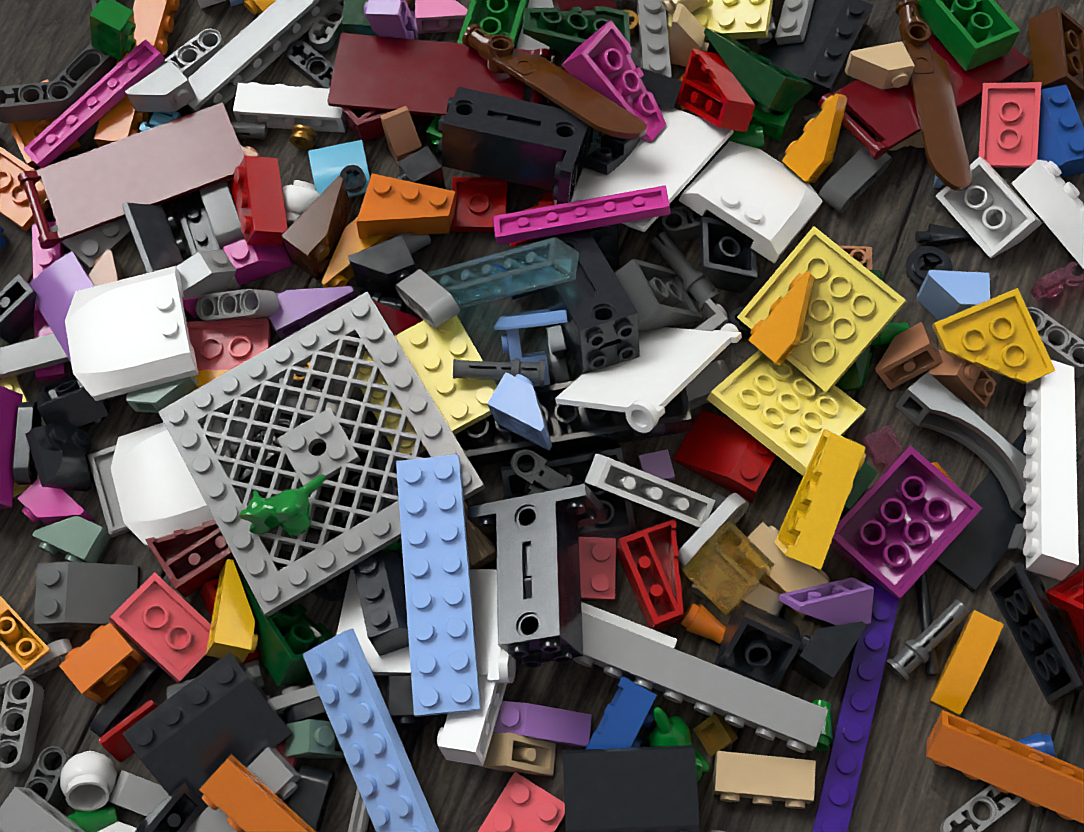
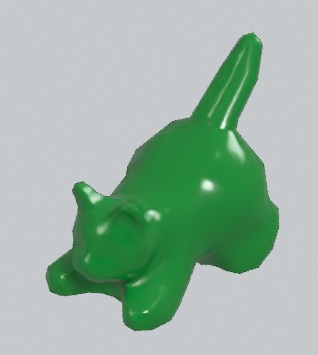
[239,474,326,536]
[645,707,710,782]

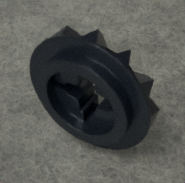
[905,246,953,286]

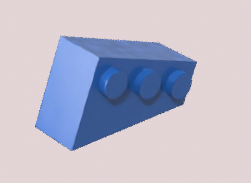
[585,676,657,750]

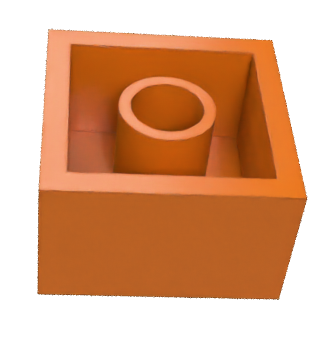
[59,623,146,705]

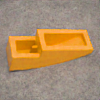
[930,610,1004,716]

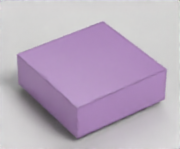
[638,449,675,481]

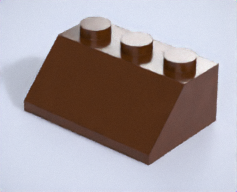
[1027,5,1084,100]

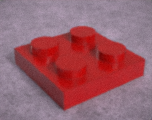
[450,177,508,232]

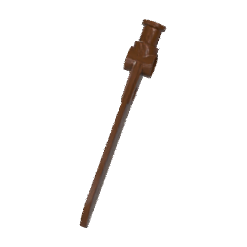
[895,0,972,191]
[462,24,647,139]

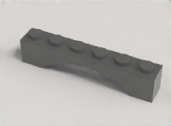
[896,372,1026,519]

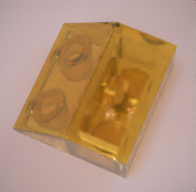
[682,520,775,616]

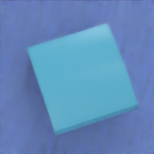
[308,140,370,198]

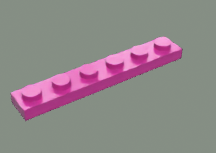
[23,39,166,168]
[493,185,671,245]
[32,221,68,382]

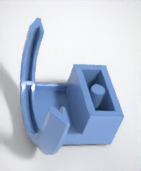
[494,309,568,387]

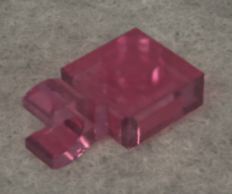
[1030,261,1084,301]

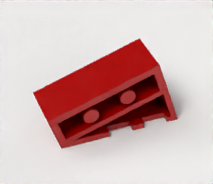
[676,49,755,132]
[230,155,288,247]
[616,518,683,631]

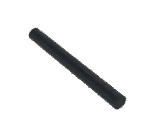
[915,571,939,676]

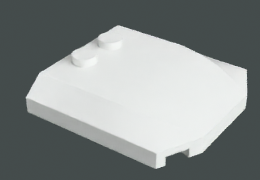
[679,141,823,264]
[65,266,199,401]
[110,412,245,548]

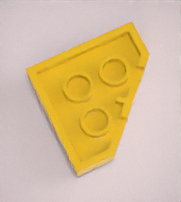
[932,288,1056,384]

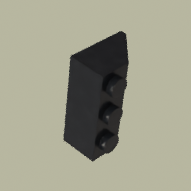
[122,202,187,273]
[353,550,409,656]

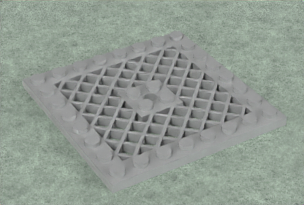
[158,292,485,617]

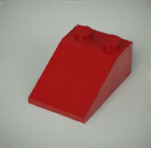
[673,410,778,503]

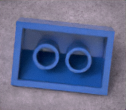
[1025,85,1084,177]

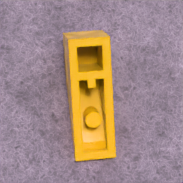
[206,559,258,662]

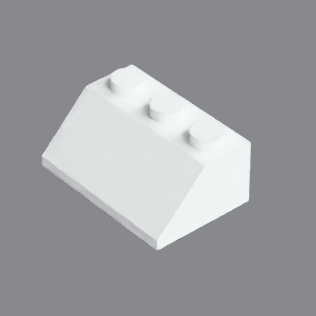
[936,157,1042,259]

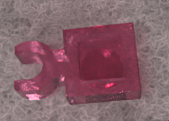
[861,424,904,474]

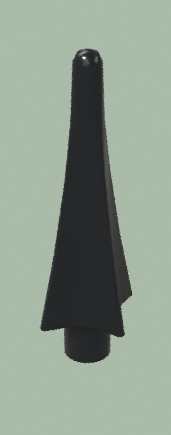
[915,223,974,247]

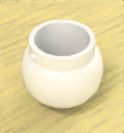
[282,180,321,226]
[60,751,117,811]

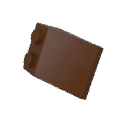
[281,176,351,280]

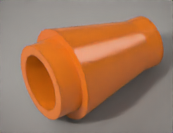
[680,602,726,644]

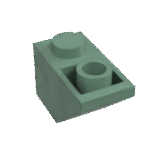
[126,376,199,413]
[32,515,111,563]
[285,719,345,759]

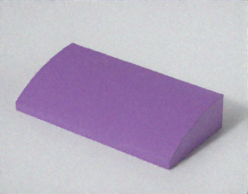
[29,251,95,362]

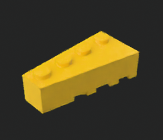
[774,429,866,570]

